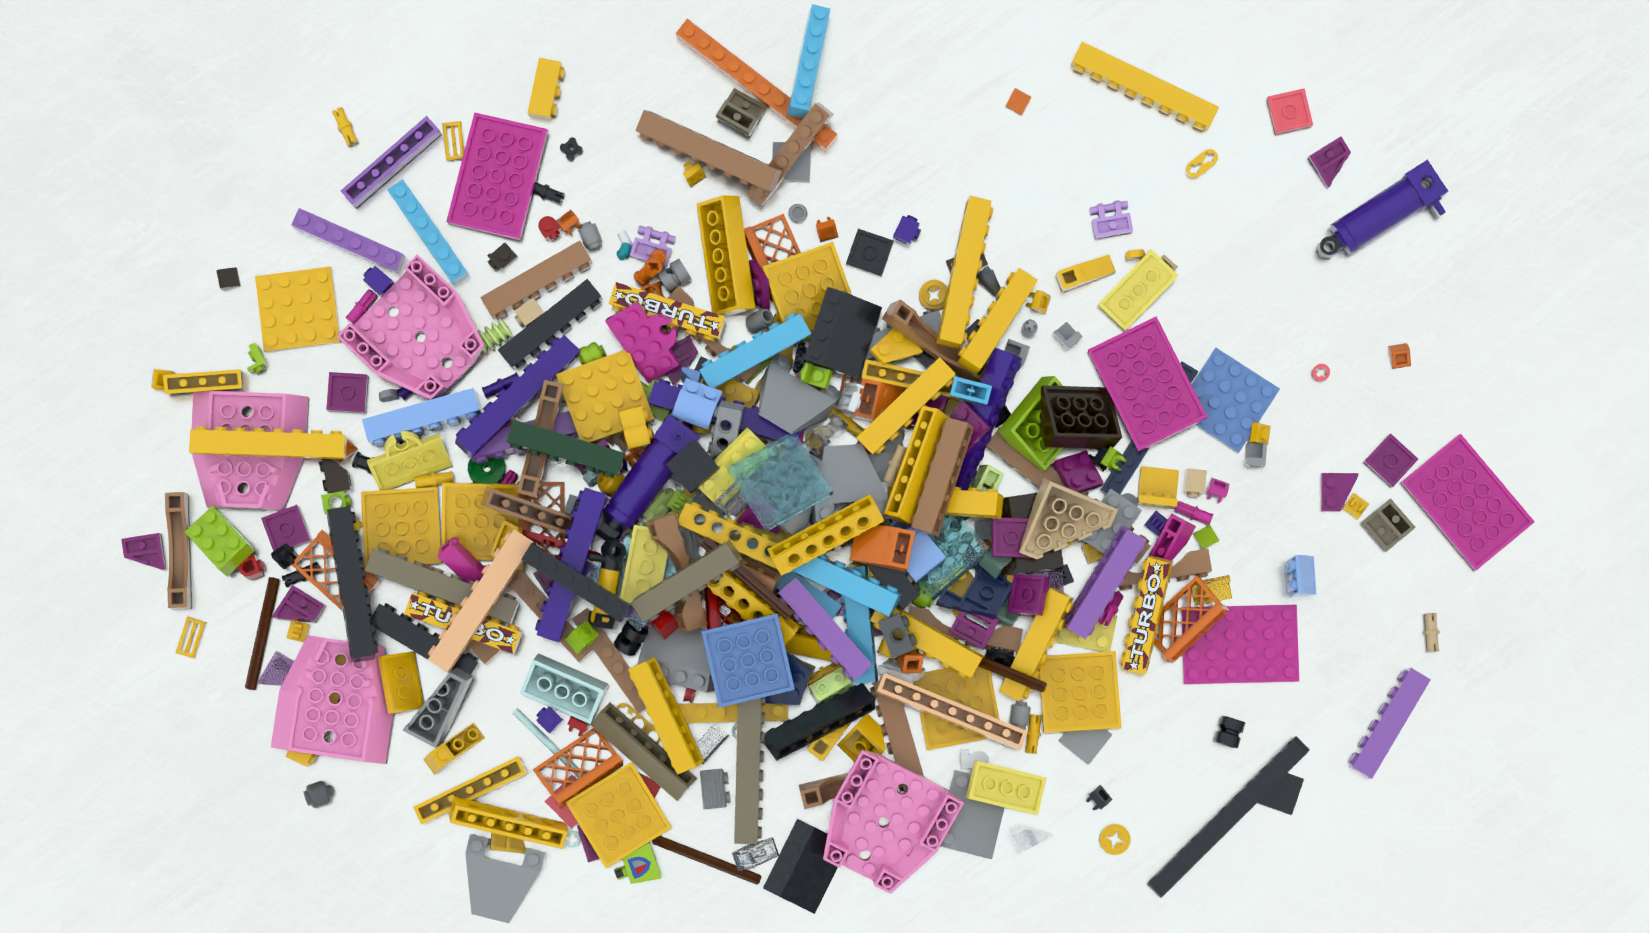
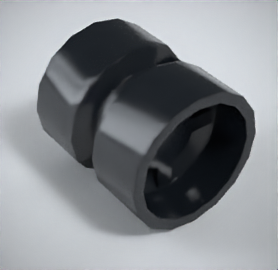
[614,619,648,656]
[1214,715,1246,749]

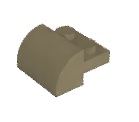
[716,88,767,136]
[1361,498,1416,551]

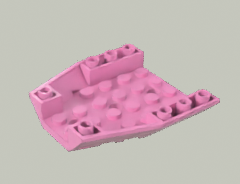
[337,254,485,400]
[191,391,308,510]
[271,635,393,764]
[823,750,964,894]

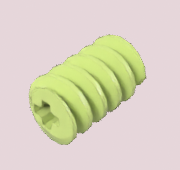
[478,318,513,356]

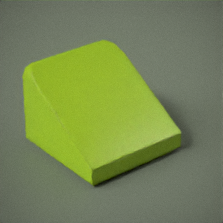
[1193,525,1220,549]

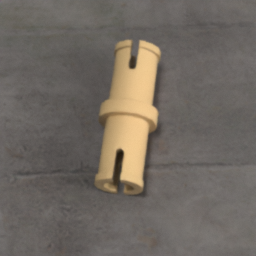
[883,444,907,485]
[1424,613,1440,652]

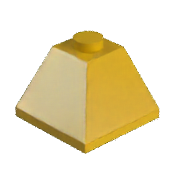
[837,713,886,762]

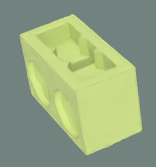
[970,465,1004,492]
[809,666,853,704]

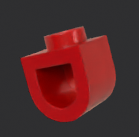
[538,216,562,241]
[238,555,265,580]

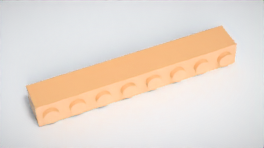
[428,529,535,673]
[875,673,1028,750]

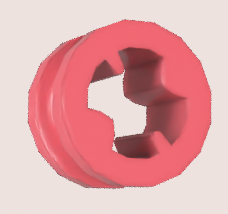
[1312,363,1330,382]
[683,688,696,703]

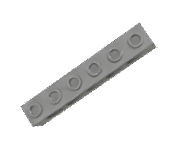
[698,400,745,518]

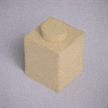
[514,298,544,327]
[1184,468,1207,497]

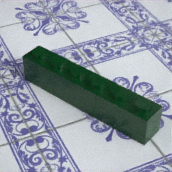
[506,419,626,478]

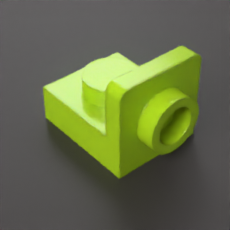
[247,342,268,374]
[800,362,833,389]

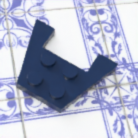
[936,545,1012,618]
[765,652,812,705]

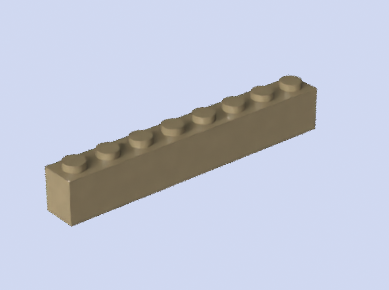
[365,547,519,624]
[734,697,765,844]

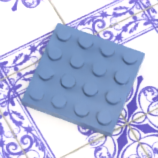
[1191,348,1280,453]
[701,613,795,708]

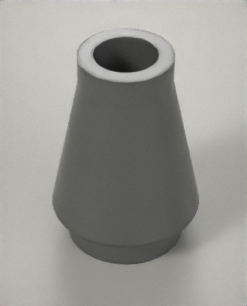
[977,266,1001,295]

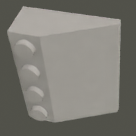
[637,624,714,693]
[940,770,1005,859]

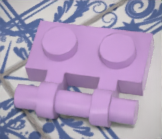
[1090,200,1133,239]
[630,225,676,267]

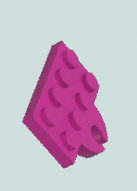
[605,301,680,383]

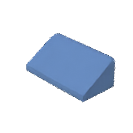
[681,367,701,384]

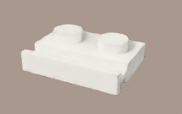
[836,383,864,412]
[878,658,925,684]

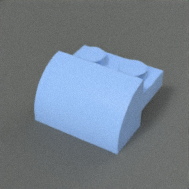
[672,378,722,430]

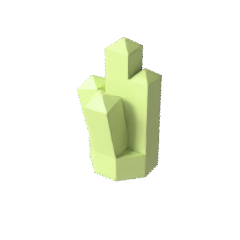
[643,488,675,520]

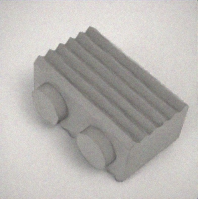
[700,768,730,809]

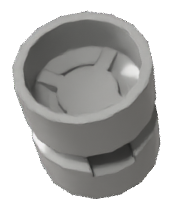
[657,258,692,293]

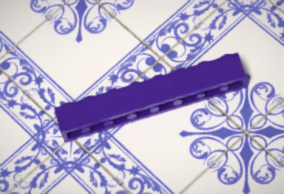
[455,335,581,459]
[955,347,1022,491]
[648,379,801,447]
[535,488,608,642]

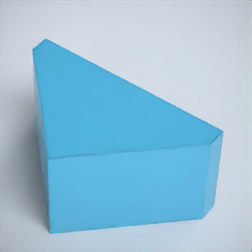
[950,376,992,405]

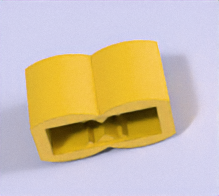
[618,405,653,449]

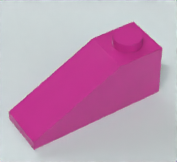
[1147,513,1196,561]

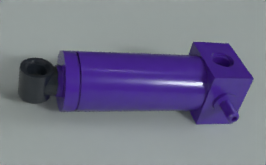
[1318,159,1449,258]
[595,415,700,541]

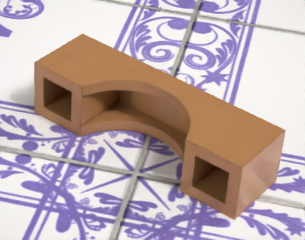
[799,773,848,809]

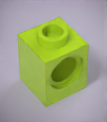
[321,491,351,515]
[565,621,599,654]

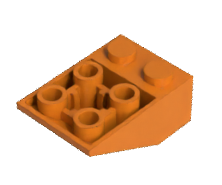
[854,378,911,430]
[849,525,915,572]

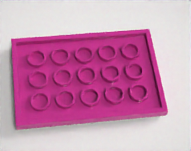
[446,112,548,240]
[1088,316,1208,452]
[1401,433,1535,571]
[1181,604,1300,684]

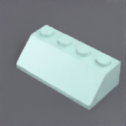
[520,653,608,724]

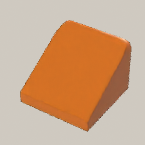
[1005,88,1031,115]
[1389,343,1411,369]

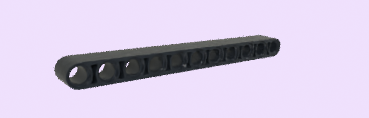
[1147,736,1310,898]

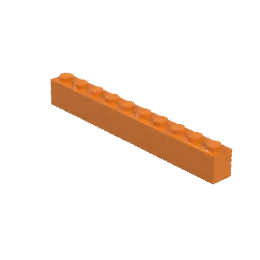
[675,19,838,152]

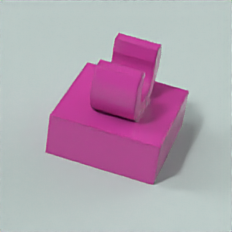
[1207,478,1230,503]

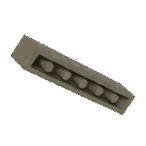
[631,539,742,622]
[590,702,697,801]

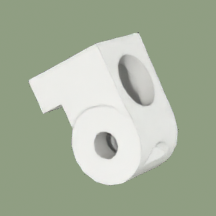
[960,749,989,769]

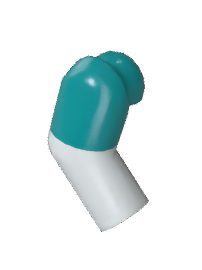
[616,230,633,259]

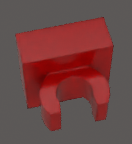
[567,716,590,736]

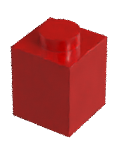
[650,609,679,639]

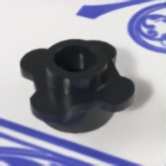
[560,137,583,160]

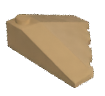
[1019,478,1118,559]

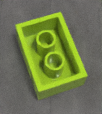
[185,505,255,577]

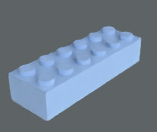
[362,388,482,447]

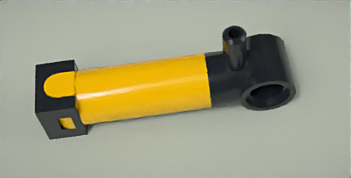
[588,540,626,629]

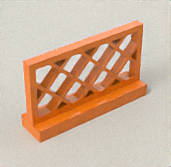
[744,213,801,302]
[517,481,564,558]
[291,530,379,611]
[1154,575,1230,662]
[533,728,623,809]

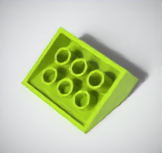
[998,376,1063,471]

